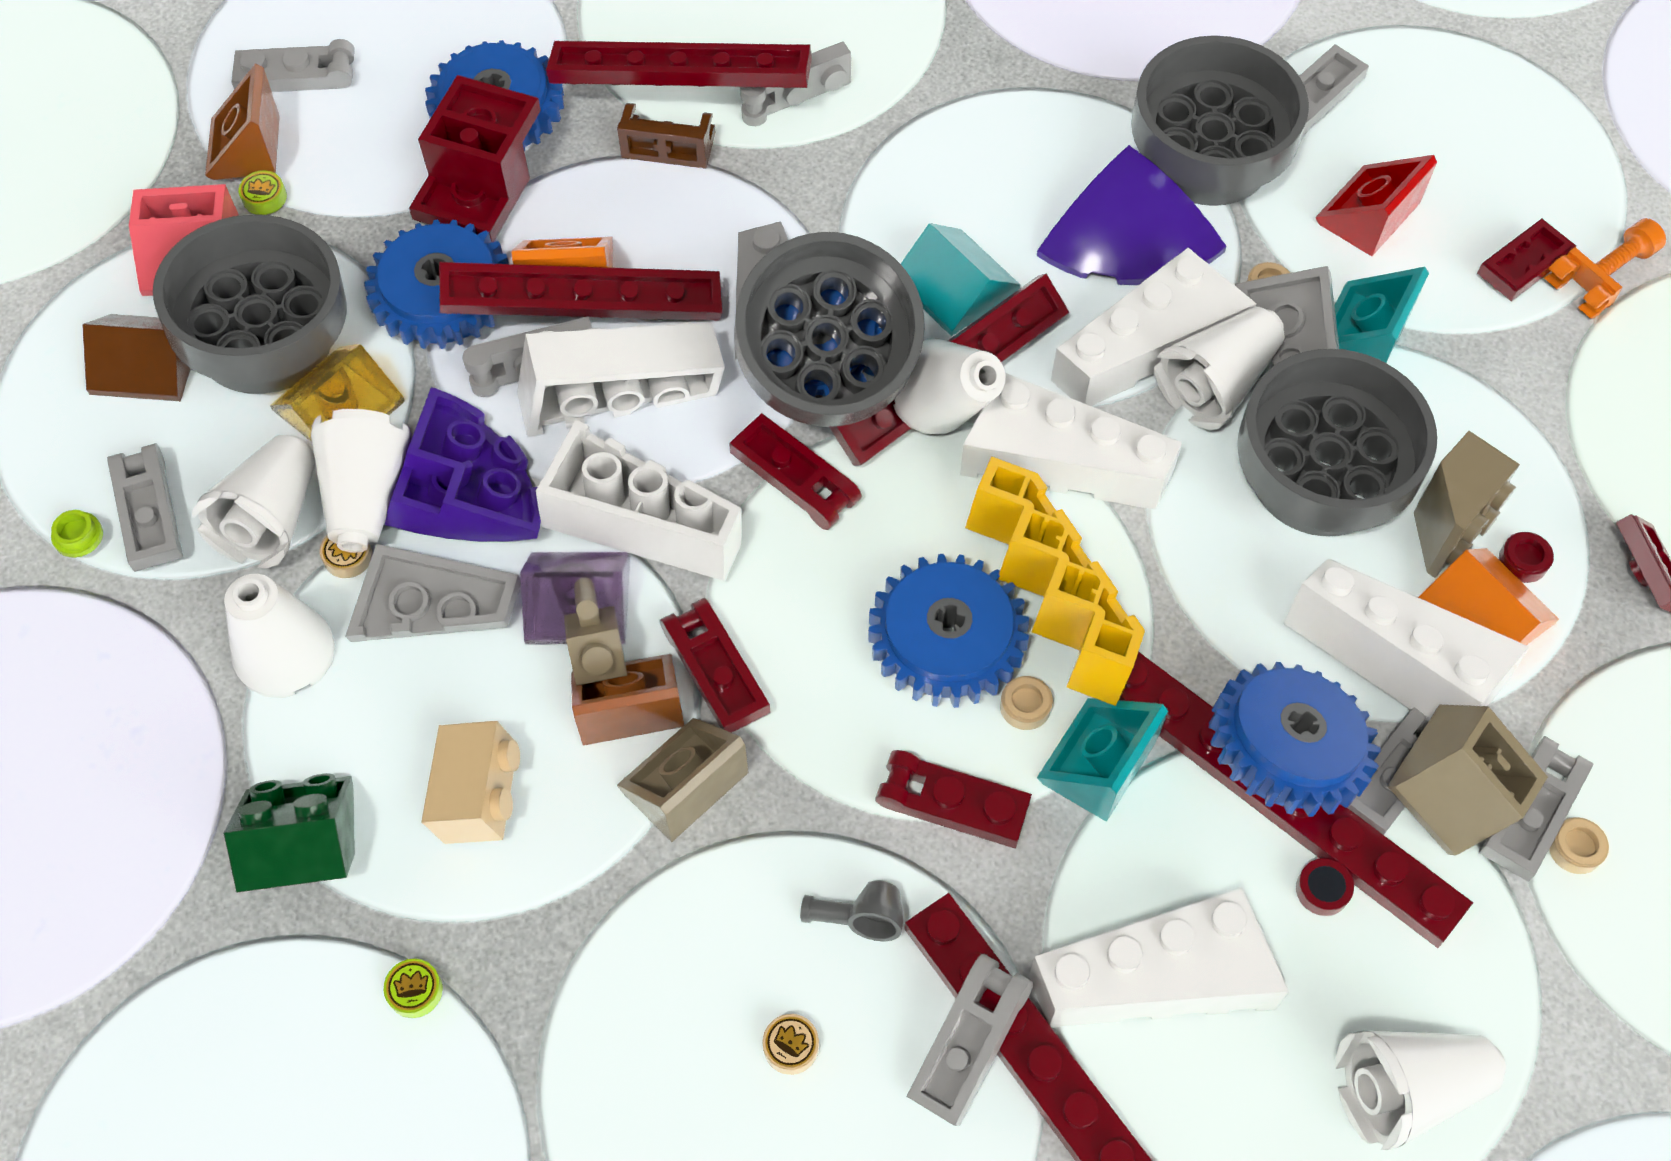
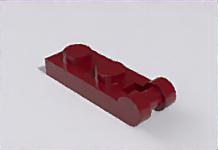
[729,413,862,530]
[659,598,771,733]
[875,750,1032,849]

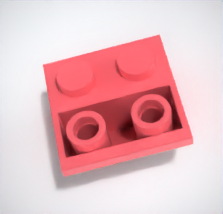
[129,184,239,296]

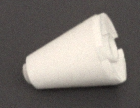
[1154,307,1285,430]
[893,339,1005,434]
[311,409,412,553]
[192,435,316,568]
[224,574,335,698]
[1335,1031,1506,1151]

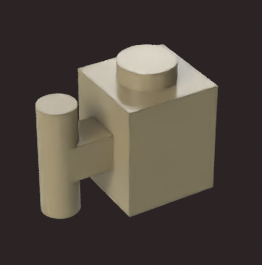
[564,578,627,686]

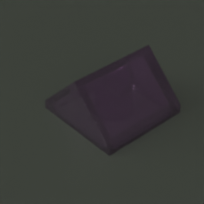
[520,552,630,645]

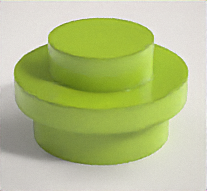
[51,510,103,558]

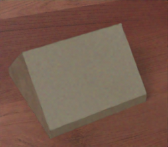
[617,718,749,842]

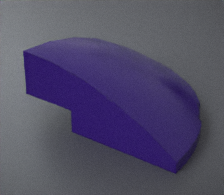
[1036,145,1227,285]
[384,387,541,542]

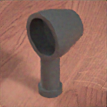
[800,880,904,942]

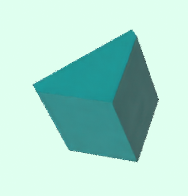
[901,223,1021,337]
[1334,266,1429,363]
[1037,698,1168,822]

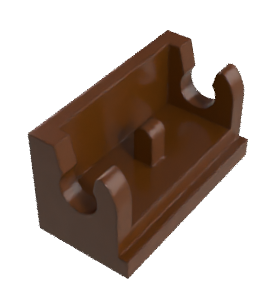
[617,103,716,169]

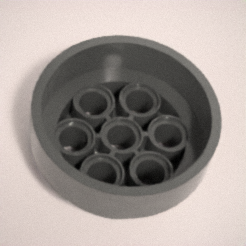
[1131,35,1309,206]
[153,215,347,394]
[734,232,925,427]
[1237,349,1438,536]

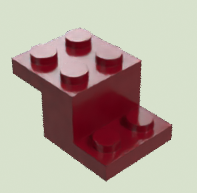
[409,75,541,242]

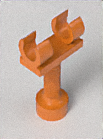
[1544,218,1666,319]

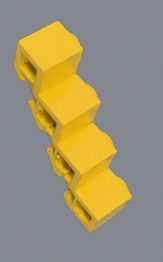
[965,456,1145,706]

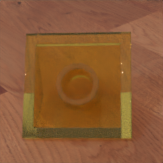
[270,344,405,442]

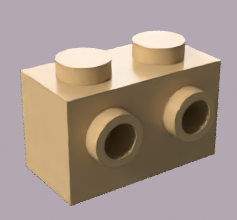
[421,721,520,844]

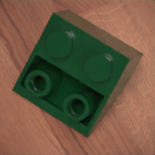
[224,773,355,893]

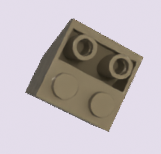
[1413,430,1520,578]
[1387,704,1548,856]

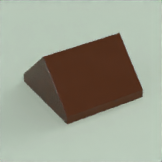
[82,314,191,402]

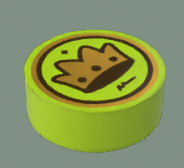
[238,171,287,215]
[383,959,443,1018]

